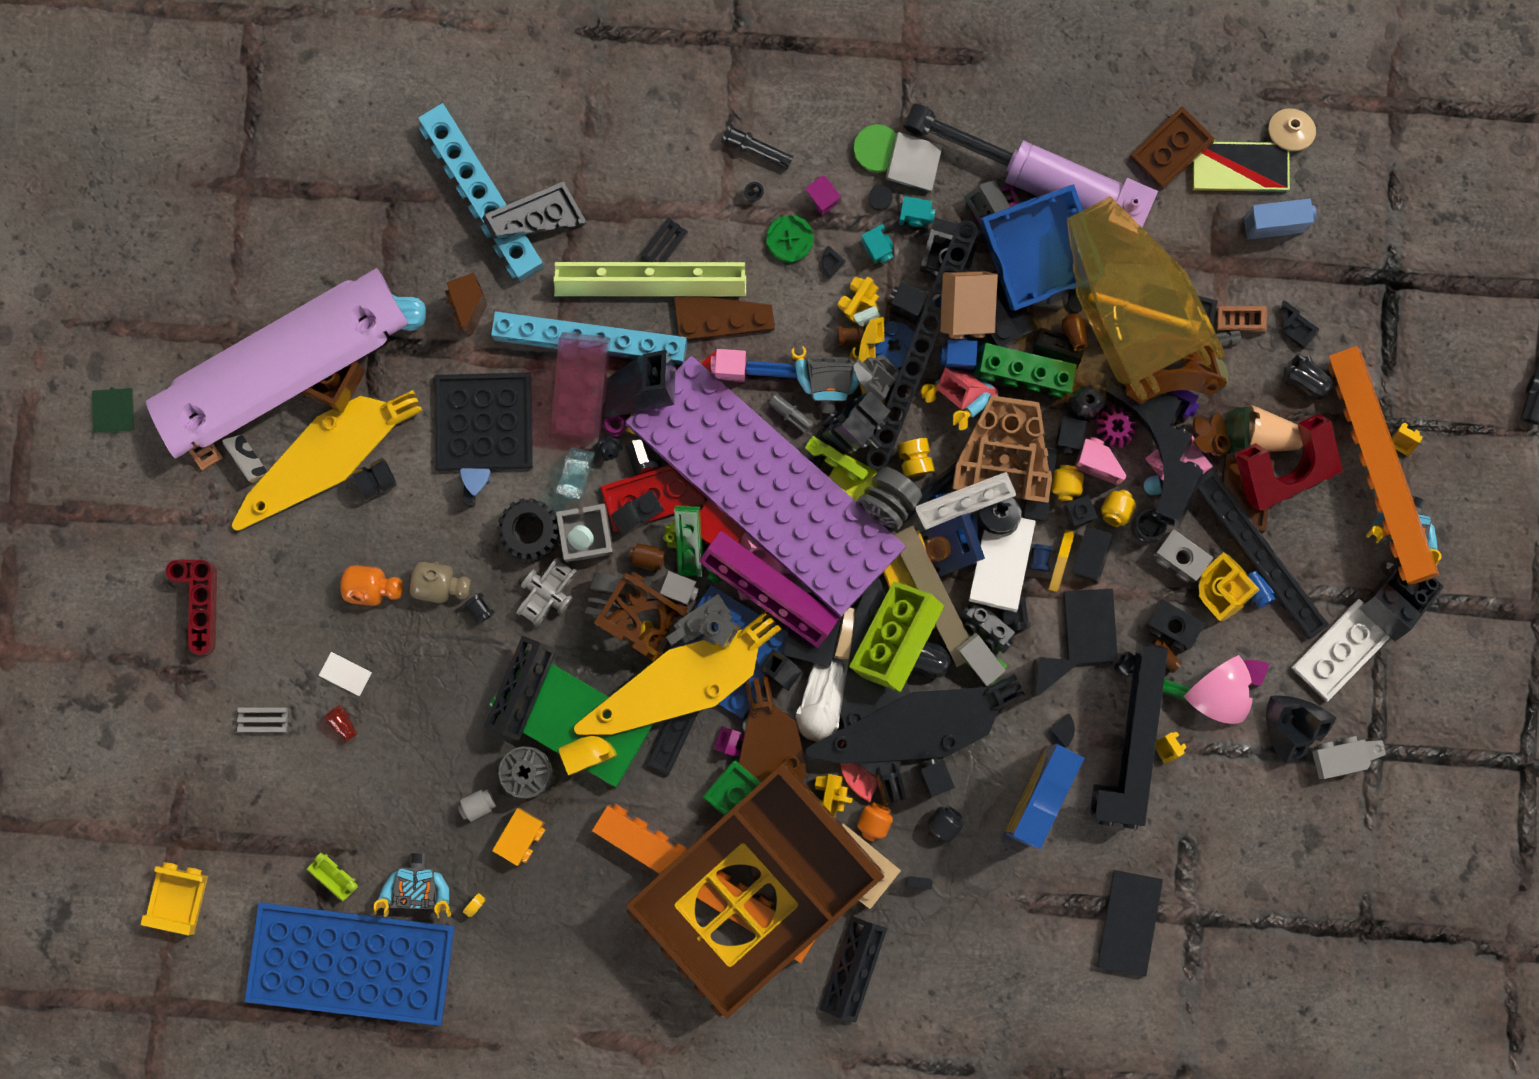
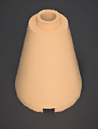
[1236,405,1303,452]

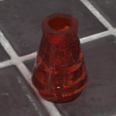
[324,705,358,742]

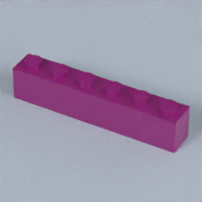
[698,531,840,648]

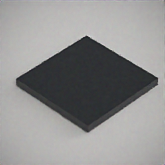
[435,372,533,471]

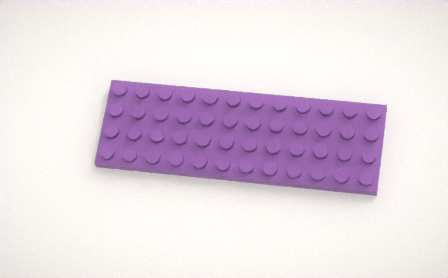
[625,356,906,617]

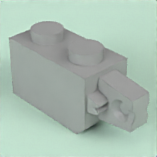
[1312,736,1386,779]

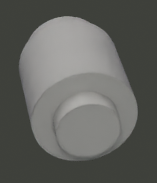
[458,789,497,822]

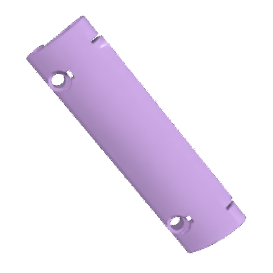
[146,268,409,459]

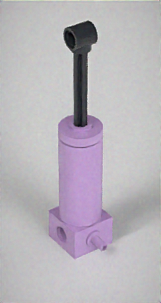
[903,103,1158,245]

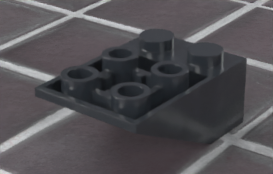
[604,350,676,418]
[1359,562,1444,642]

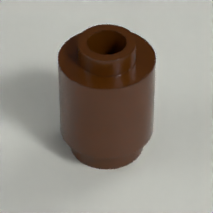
[628,543,665,572]

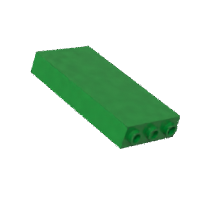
[489,649,654,787]

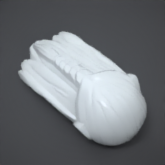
[795,658,848,742]

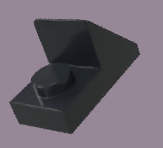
[611,490,664,536]

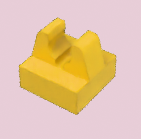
[1391,423,1422,457]
[1155,732,1186,764]

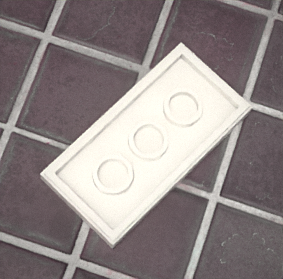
[969,512,1036,612]
[1291,599,1390,702]

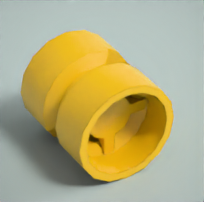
[897,438,935,478]

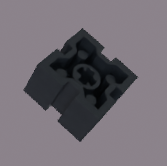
[822,391,890,454]

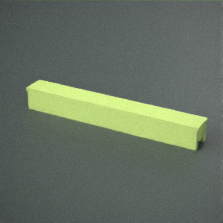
[554,262,746,296]

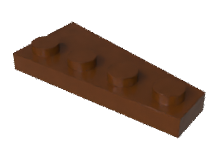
[674,296,775,341]

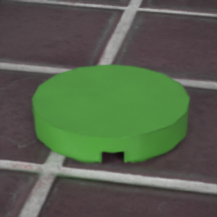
[853,124,896,173]

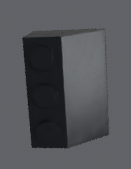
[985,271,1039,348]

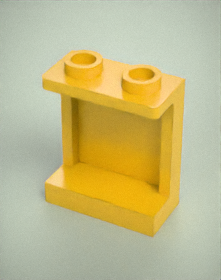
[141,862,208,935]

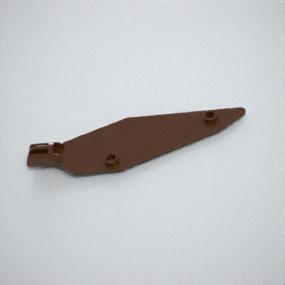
[739,675,806,900]

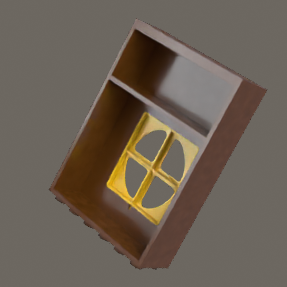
[626,761,885,1019]

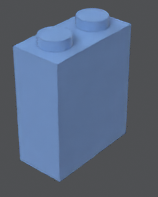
[1244,198,1316,240]

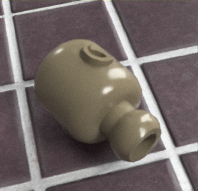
[410,561,471,603]

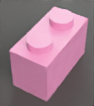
[711,349,746,383]

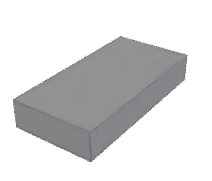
[957,633,1006,686]

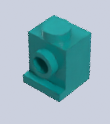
[899,196,936,227]
[861,224,894,265]

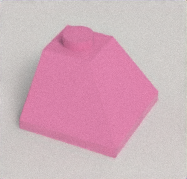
[1074,437,1126,486]

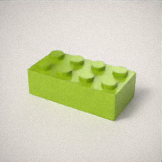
[849,581,944,692]

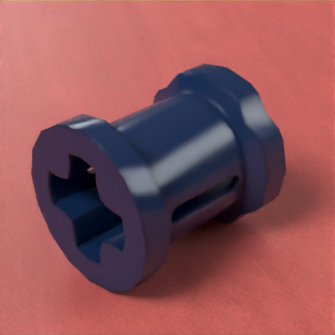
[1029,544,1053,572]

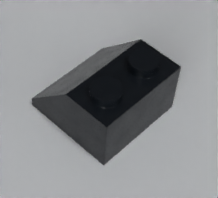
[919,217,981,278]

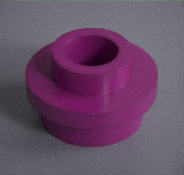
[603,415,627,437]

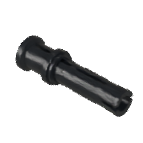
[721,123,794,170]

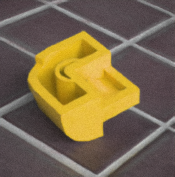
[1199,552,1260,621]
[559,736,618,775]

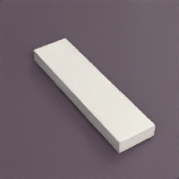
[916,472,1016,530]

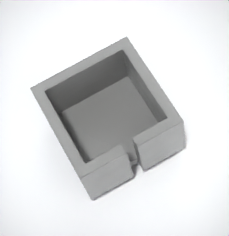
[556,504,614,563]

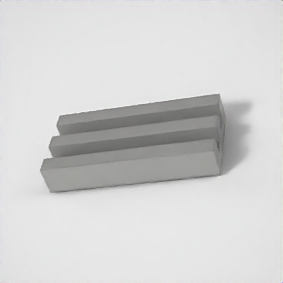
[237,708,288,732]

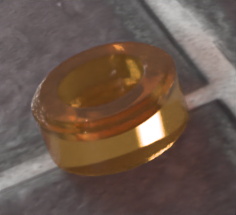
[926,536,951,561]

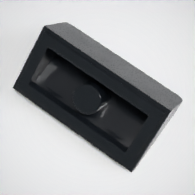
[1032,327,1084,369]

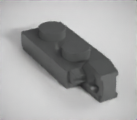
[666,594,732,646]

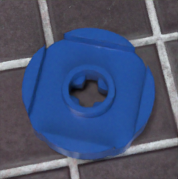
[875,321,918,369]

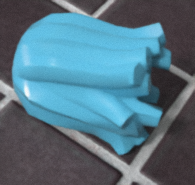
[392,294,426,331]

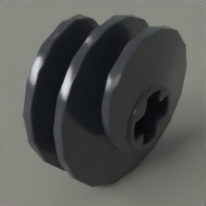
[977,497,1021,536]

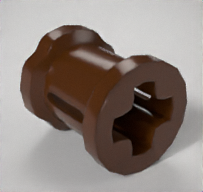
[838,324,863,347]

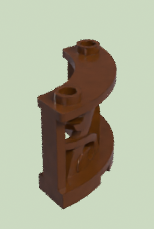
[1114,333,1227,404]
[594,572,688,662]

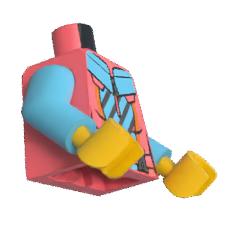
[921,367,998,430]

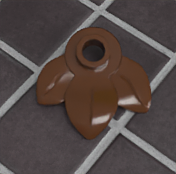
[1193,413,1231,457]

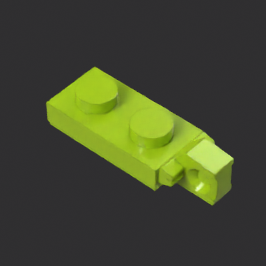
[805,436,868,482]

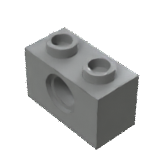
[1153,529,1213,583]

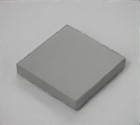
[885,132,942,192]

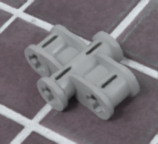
[516,557,577,627]

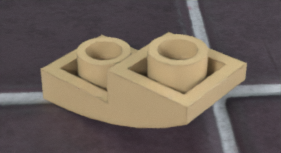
[834,608,857,661]

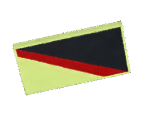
[1193,142,1290,192]

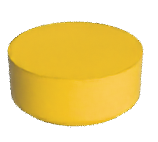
[463,893,486,918]

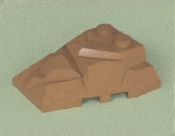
[952,395,1052,503]

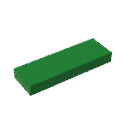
[674,506,704,577]

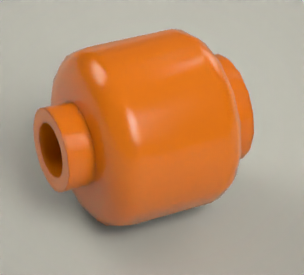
[857,803,893,841]

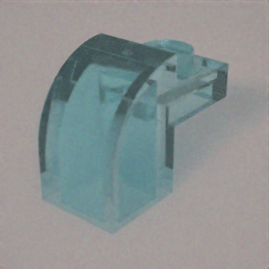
[556,447,595,499]

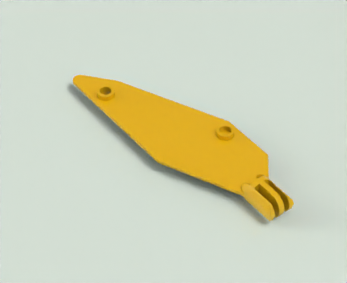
[232,390,423,531]
[574,611,781,735]

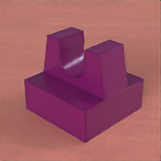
[713,726,744,756]

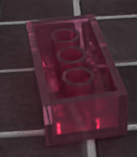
[550,332,611,438]

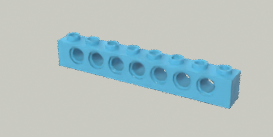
[418,103,545,282]
[491,312,687,366]

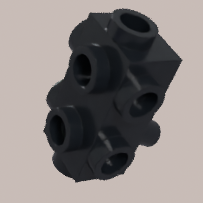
[959,603,1015,654]

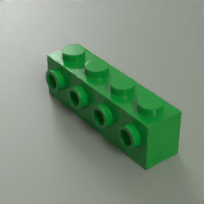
[973,343,1077,398]

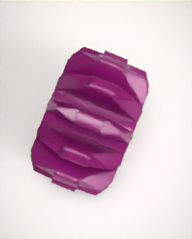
[1096,407,1137,448]

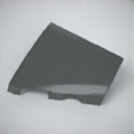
[853,355,900,402]

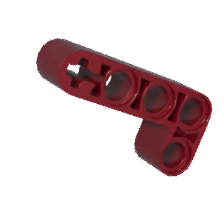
[165,560,217,656]

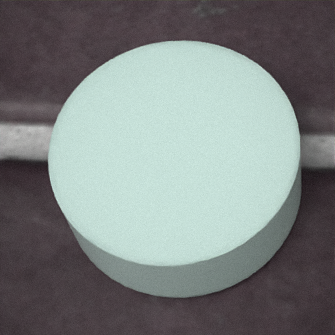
[568,525,593,551]

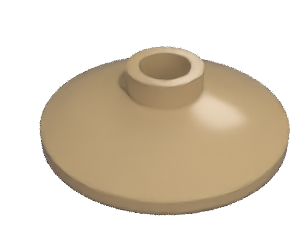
[1268,108,1316,152]

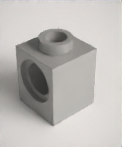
[660,571,699,606]

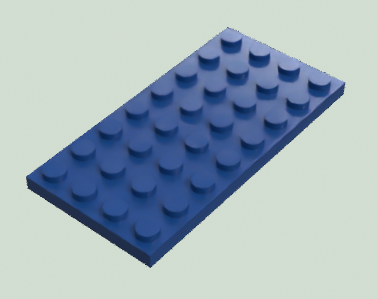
[245,902,455,1026]

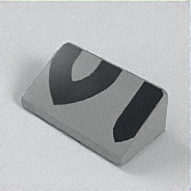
[223,435,267,484]

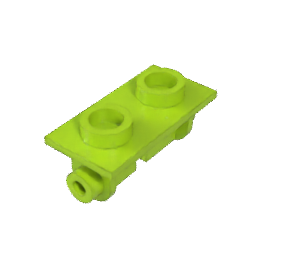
[306,853,358,902]

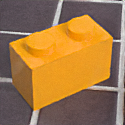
[492,808,546,866]

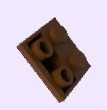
[445,273,487,336]

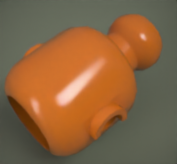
[340,565,403,606]

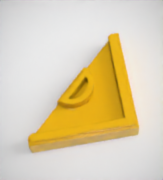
[1049,529,1074,592]

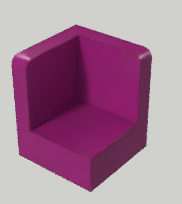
[806,174,841,216]

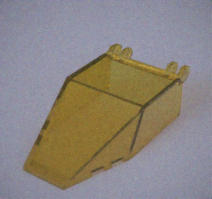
[1067,196,1225,401]

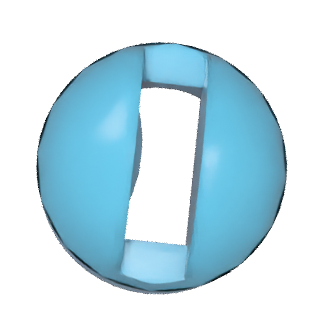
[1144,475,1162,495]

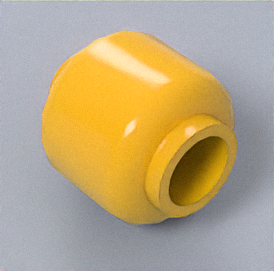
[1051,465,1084,502]
[1101,490,1136,527]

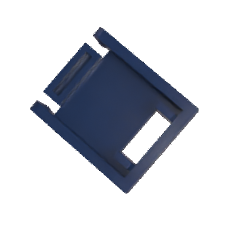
[921,513,985,578]

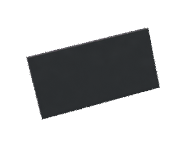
[1097,870,1163,977]

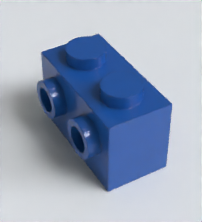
[939,337,977,373]

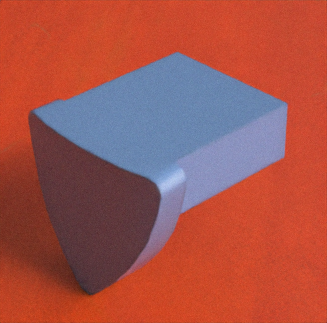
[460,468,491,496]

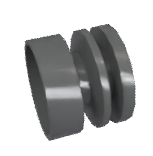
[857,467,922,531]
[585,573,637,625]
[498,746,554,799]

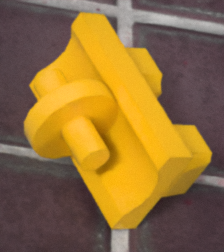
[837,277,880,324]
[815,774,853,818]

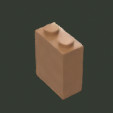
[940,271,998,339]

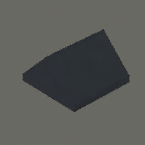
[1031,657,1078,697]

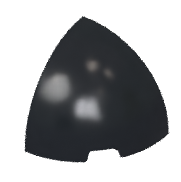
[1266,695,1336,764]

